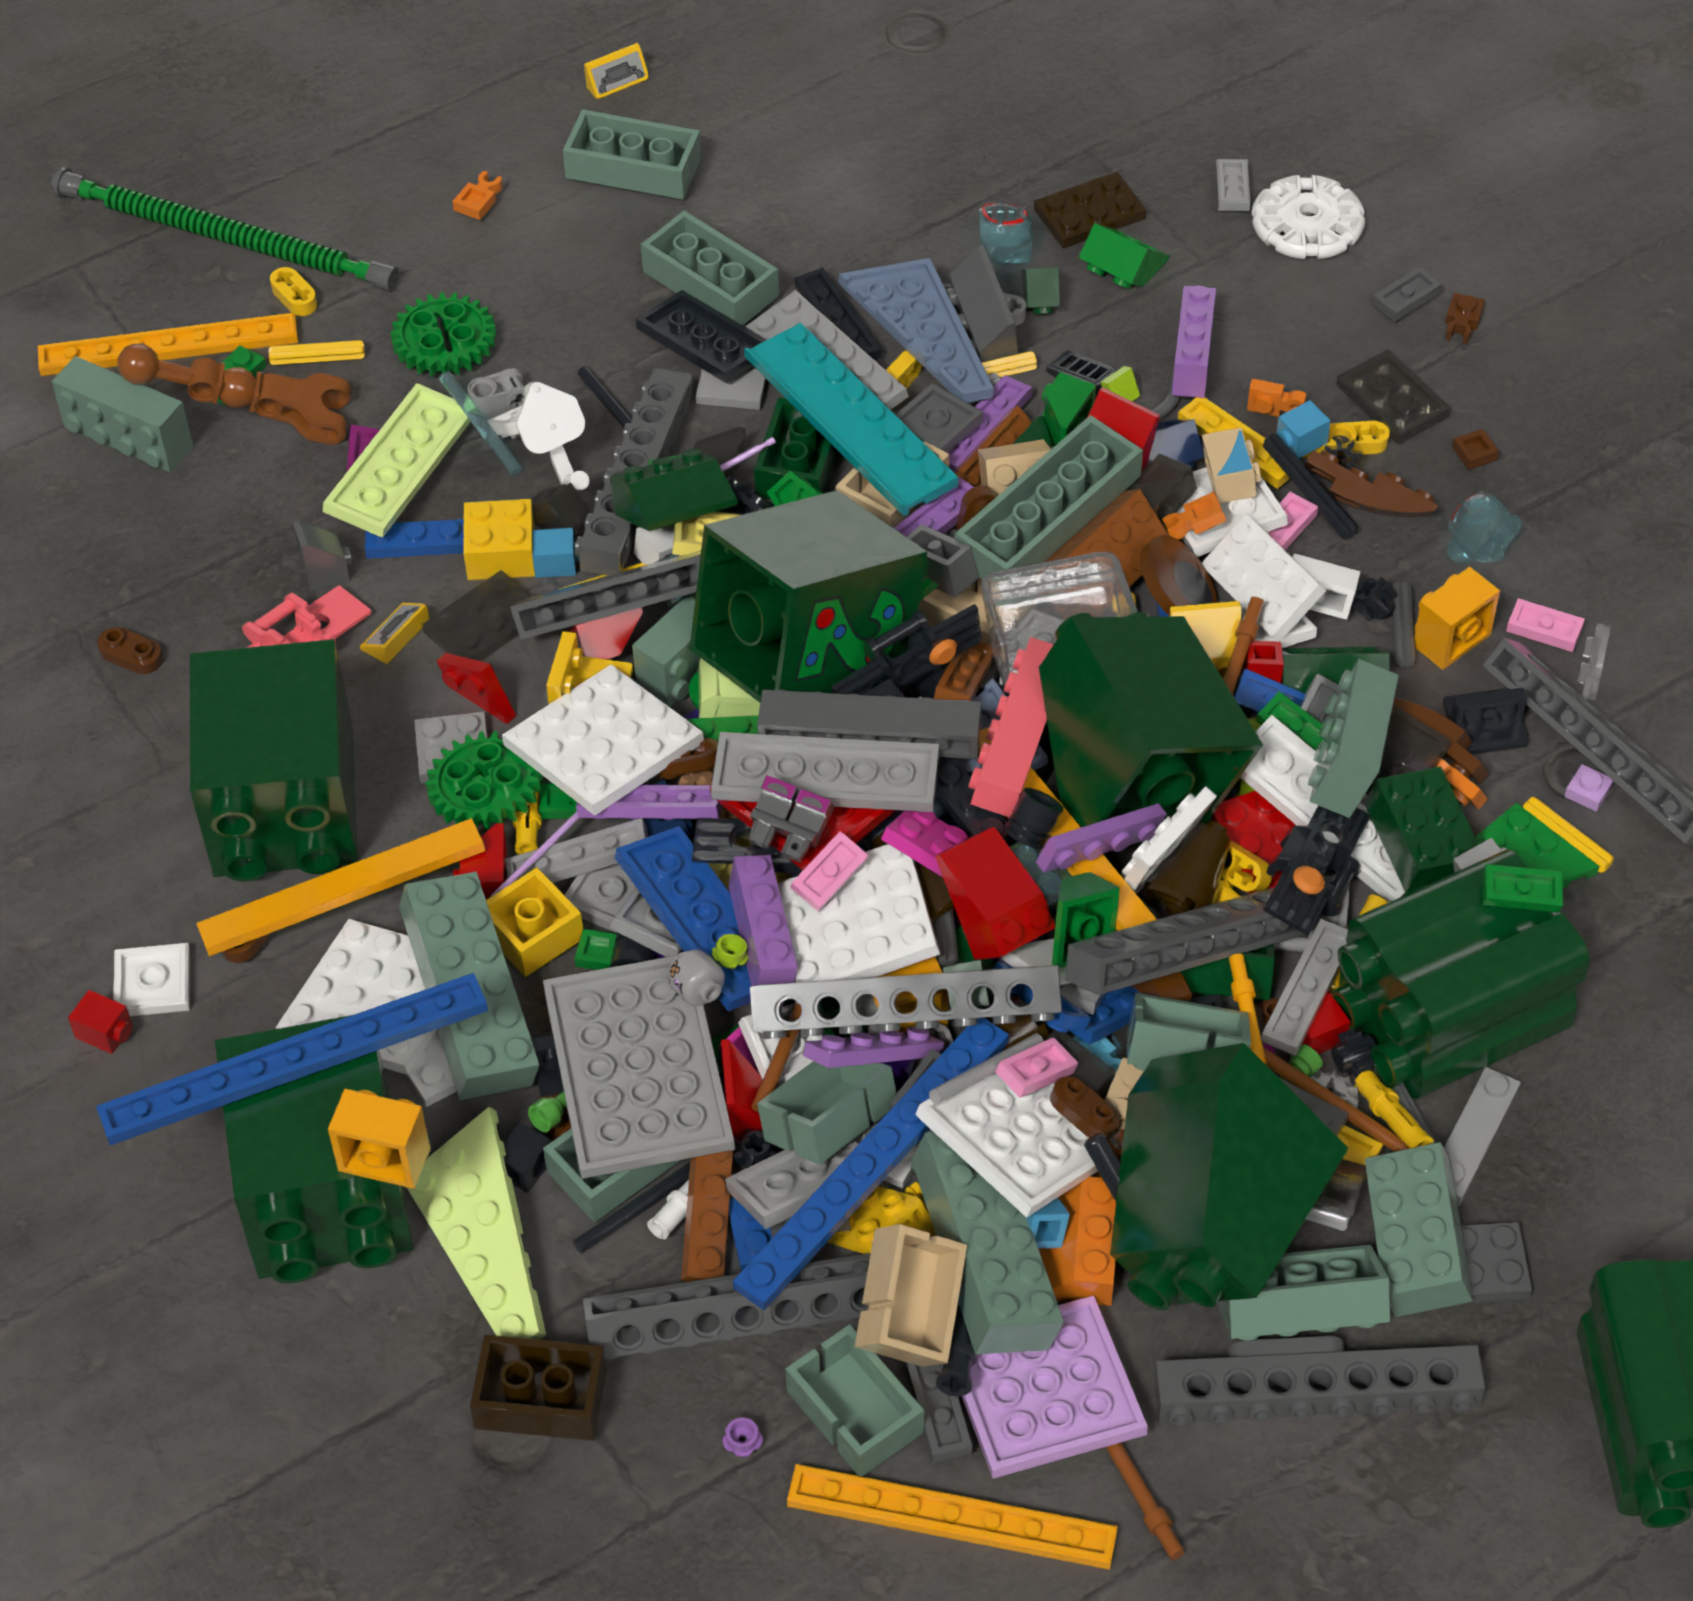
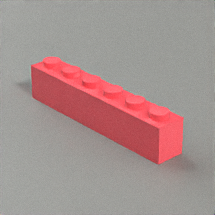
[968,637,1054,817]

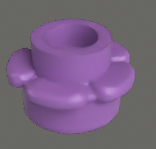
[722,1417,763,1457]

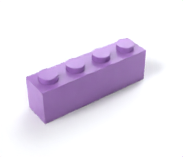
[1172,285,1216,398]
[728,855,798,986]

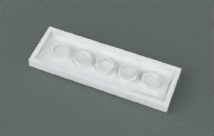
[1240,715,1405,902]

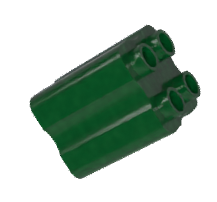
[1331,849,1590,1099]
[1576,1259,1693,1528]

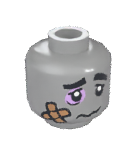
[668,949,725,1006]

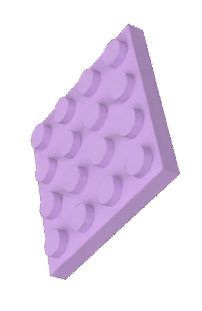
[962,1296,1148,1479]

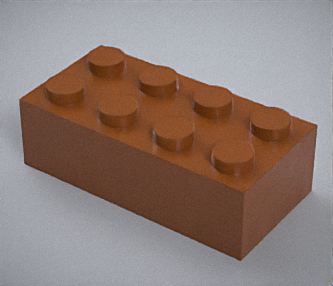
[1031,489,1169,616]

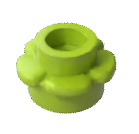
[712,934,748,969]

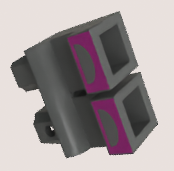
[749,775,834,862]

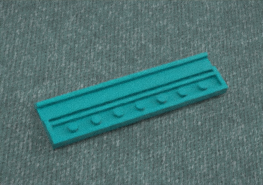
[744,322,958,516]

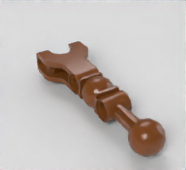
[117,343,351,445]

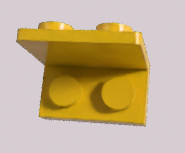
[546,631,633,704]
[827,1186,936,1254]

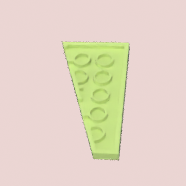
[407,1107,546,1340]

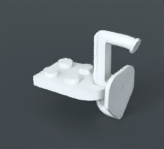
[485,382,590,490]

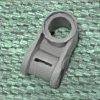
[467,368,525,421]

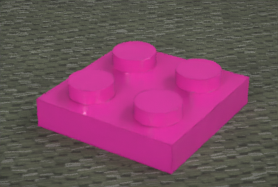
[881,811,969,877]

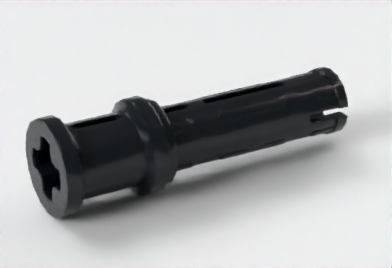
[936,1303,977,1397]

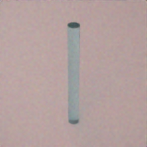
[439,371,522,476]

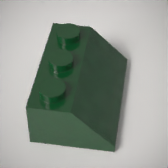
[611,449,737,531]
[1281,646,1389,694]
[1180,944,1274,1003]

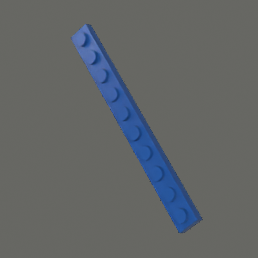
[96,972,488,1145]
[733,1017,1009,1311]

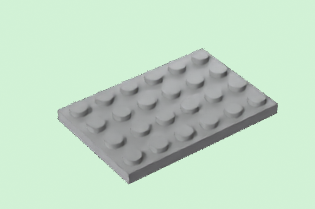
[543,955,735,1179]

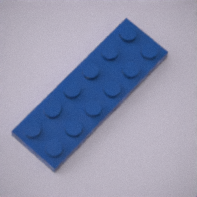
[615,826,751,1011]

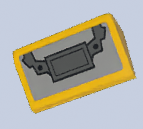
[584,43,648,99]
[360,602,430,664]

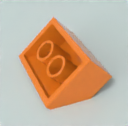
[1038,1177,1116,1306]

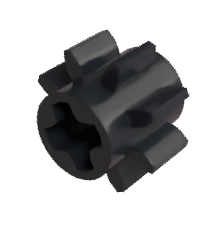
[1324,436,1363,470]
[1352,577,1398,621]
[1331,1029,1376,1078]
[733,1129,779,1169]

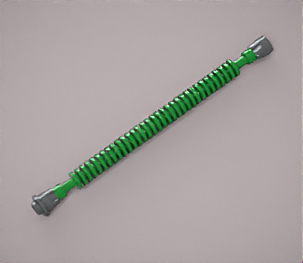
[51,167,399,291]

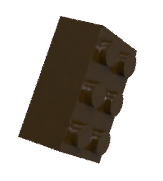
[470,1334,607,1441]

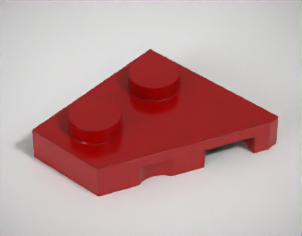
[436,653,516,724]

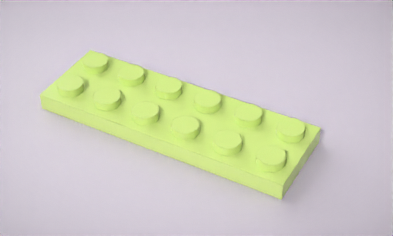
[323,383,475,538]

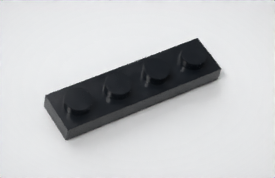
[794,267,881,360]

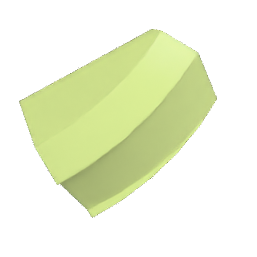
[699,659,760,718]

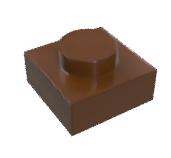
[1452,429,1499,470]

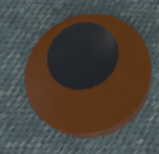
[1140,535,1218,616]

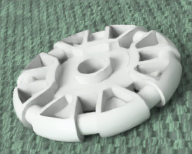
[1251,175,1365,260]

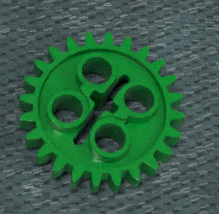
[390,292,496,377]
[425,731,543,831]

